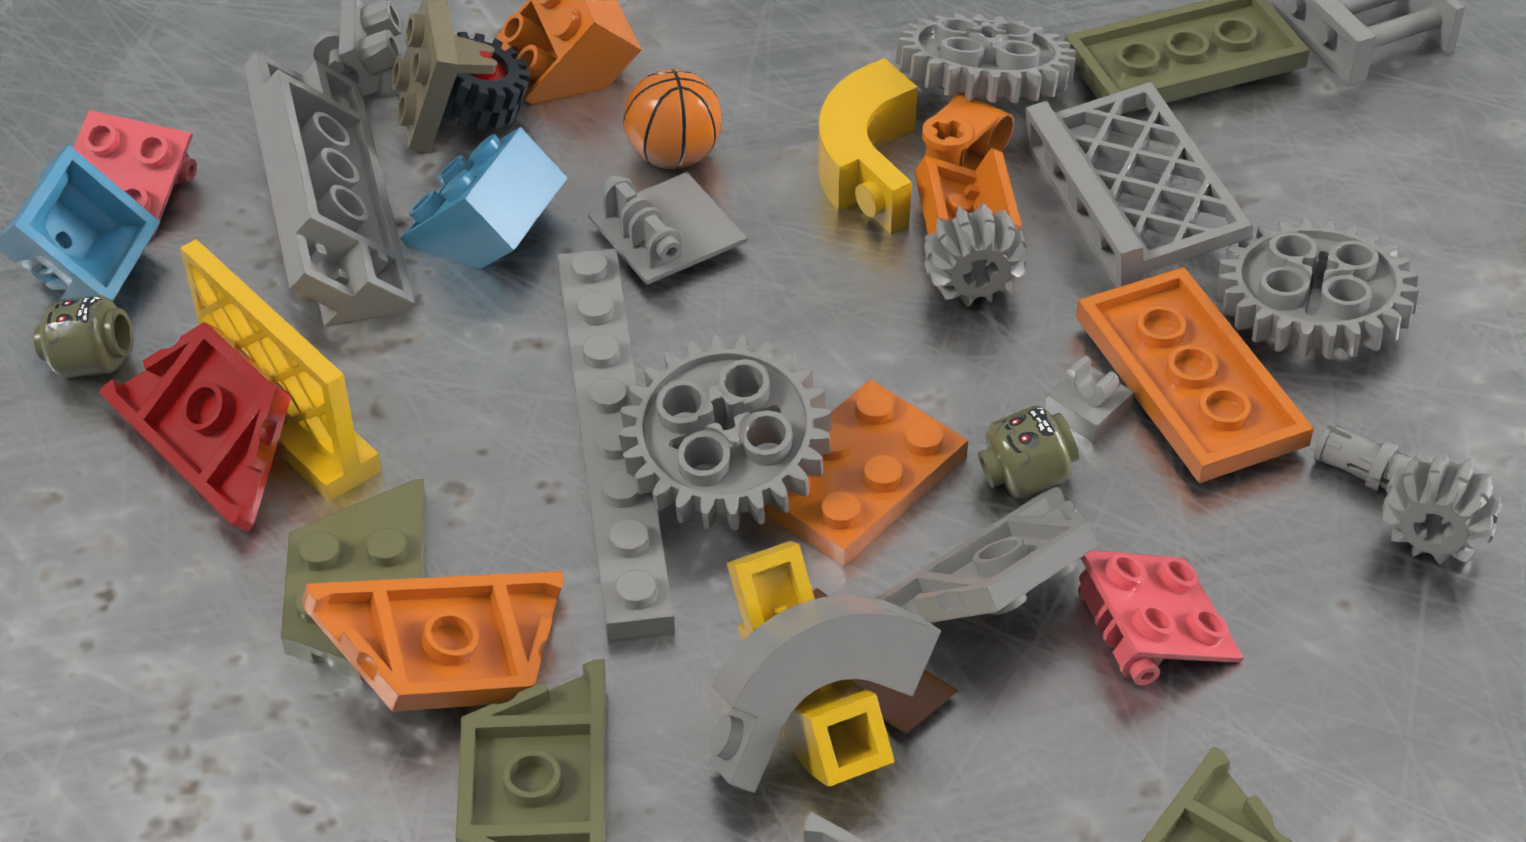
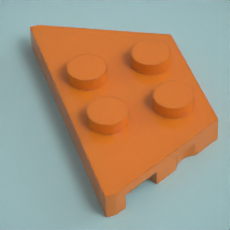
[302,571,564,712]

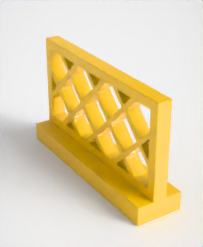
[180,239,382,503]

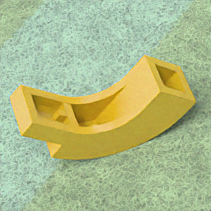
[818,58,918,234]
[727,541,895,787]

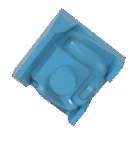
[0,144,161,301]

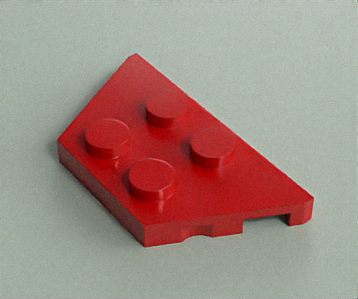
[99,322,292,532]

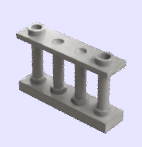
[1268,0,1466,85]

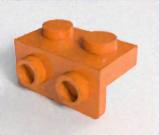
[914,148,1022,234]

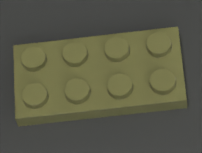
[1064,0,1310,114]

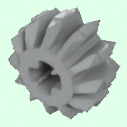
[924,202,1026,307]
[1382,450,1502,565]

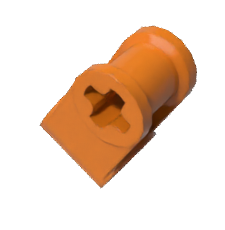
[919,92,1014,171]

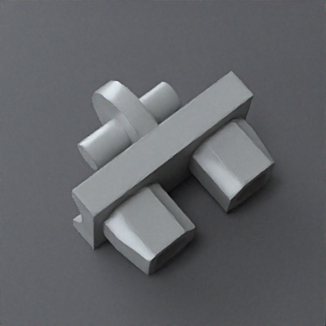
[313,0,402,96]

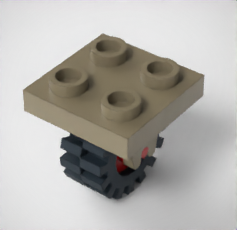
[391,0,530,153]

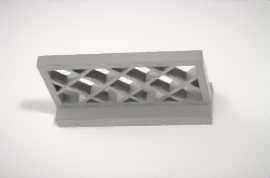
[1026,82,1253,288]

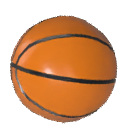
[623,69,722,170]

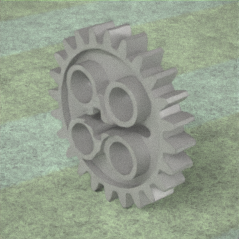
[895,13,1076,103]
[1217,218,1419,359]
[618,334,831,530]

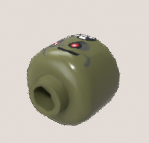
[33,295,134,379]
[978,405,1079,500]

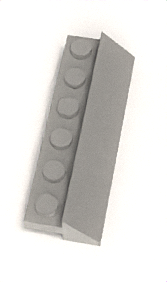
[243,51,416,327]

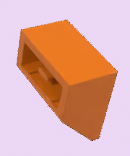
[496,0,642,104]

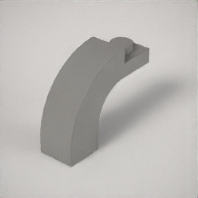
[709,595,941,793]

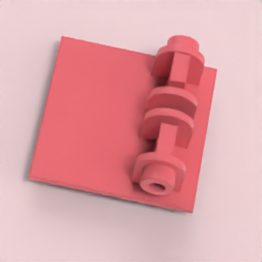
[74,110,197,239]
[1078,550,1244,686]

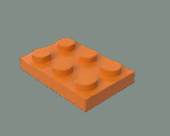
[764,379,969,567]

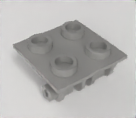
[588,172,748,285]

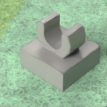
[1044,355,1134,443]

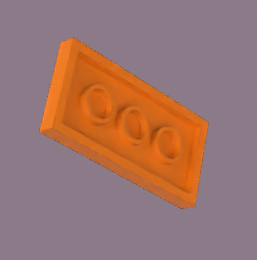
[1076,267,1314,483]

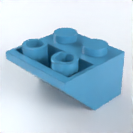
[399,127,568,269]

